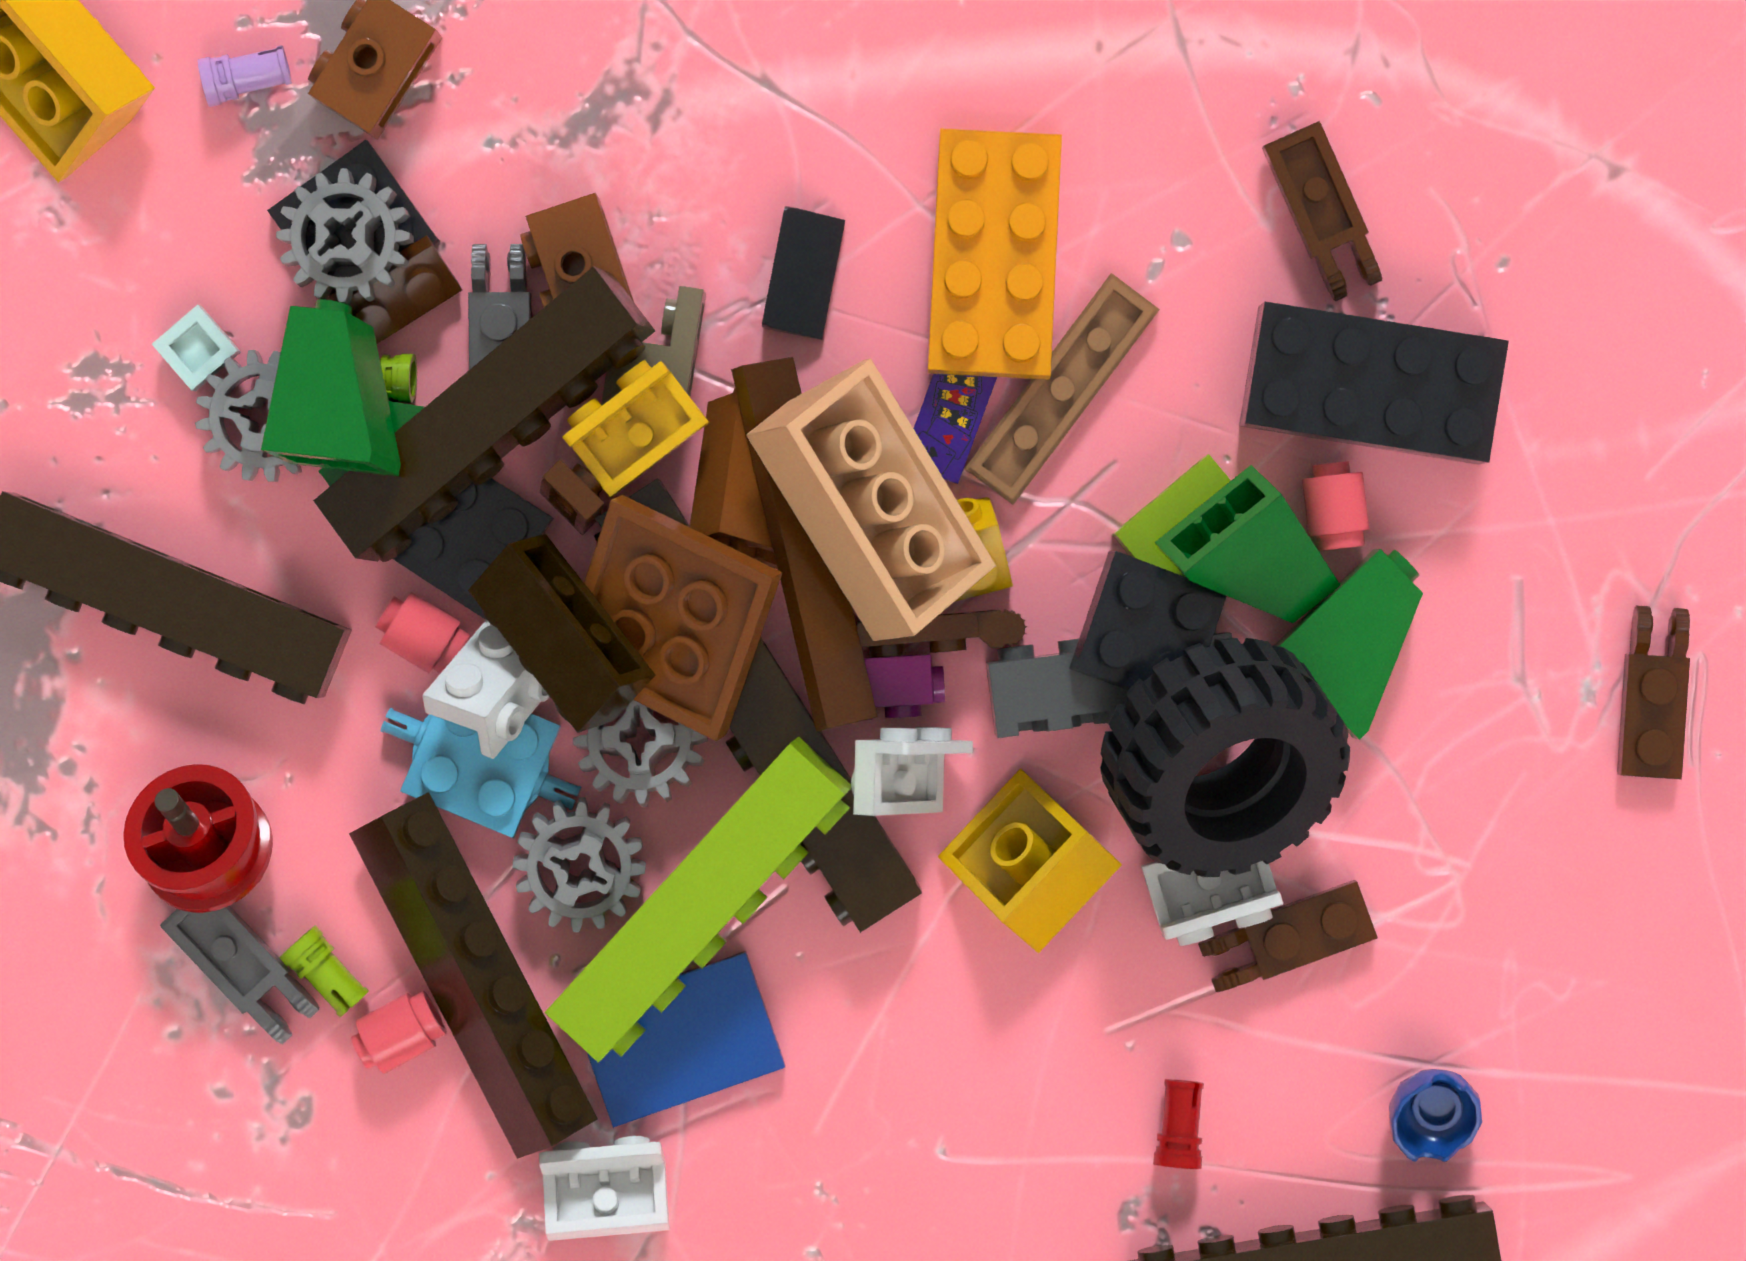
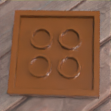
[584,495,783,741]

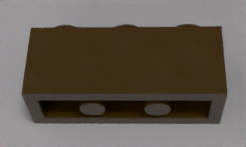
[468,534,655,733]

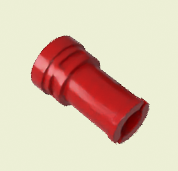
[1153,1079,1204,1169]

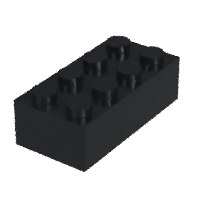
[1239,301,1509,465]

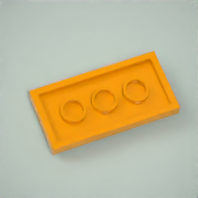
[928,128,1062,380]

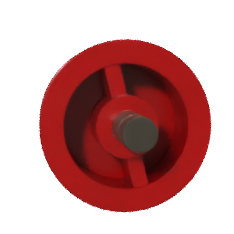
[123,764,273,913]

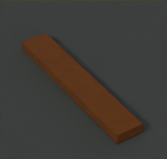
[731,357,878,732]

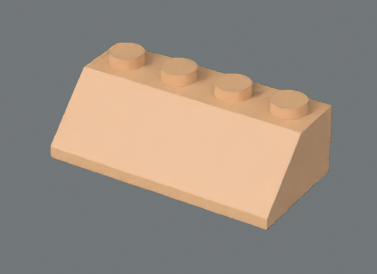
[746,358,996,641]

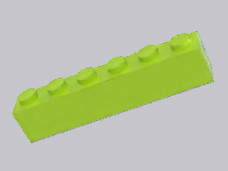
[544,737,851,1063]

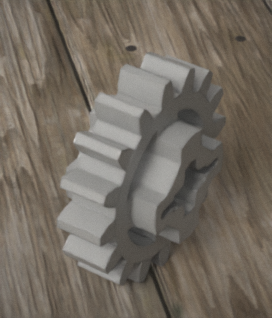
[276,169,414,305]
[195,350,302,482]
[573,700,708,807]
[512,797,646,933]

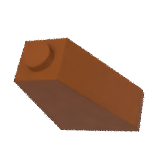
[689,389,778,569]

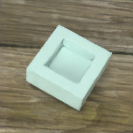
[152,304,241,392]

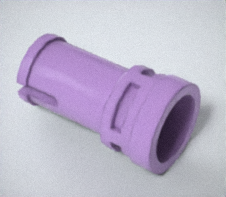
[197,45,292,107]

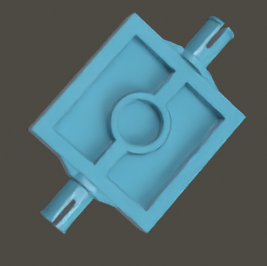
[380,708,582,839]

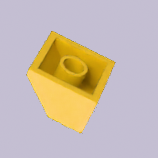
[937,768,1122,954]

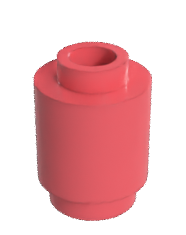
[1302,461,1370,551]
[375,592,470,674]
[351,991,447,1074]

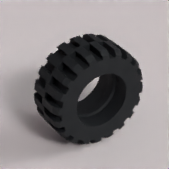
[1100,637,1350,877]

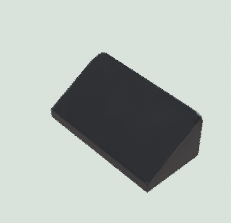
[762,206,845,340]

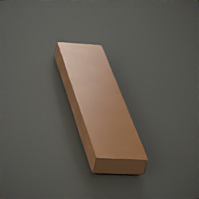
[965,273,1160,505]

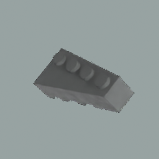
[986,630,1232,738]

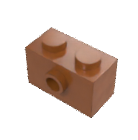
[308,0,443,140]
[520,193,634,307]

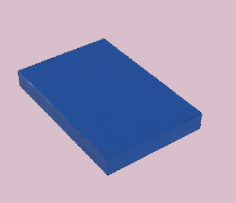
[587,951,786,1128]

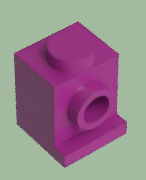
[864,654,945,720]

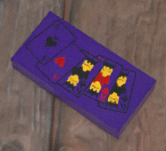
[913,374,997,484]

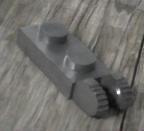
[468,244,532,370]
[160,906,320,1045]

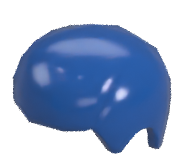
[1389,1069,1483,1162]

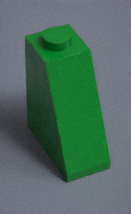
[261,299,401,476]
[1155,465,1340,623]
[1274,549,1423,740]

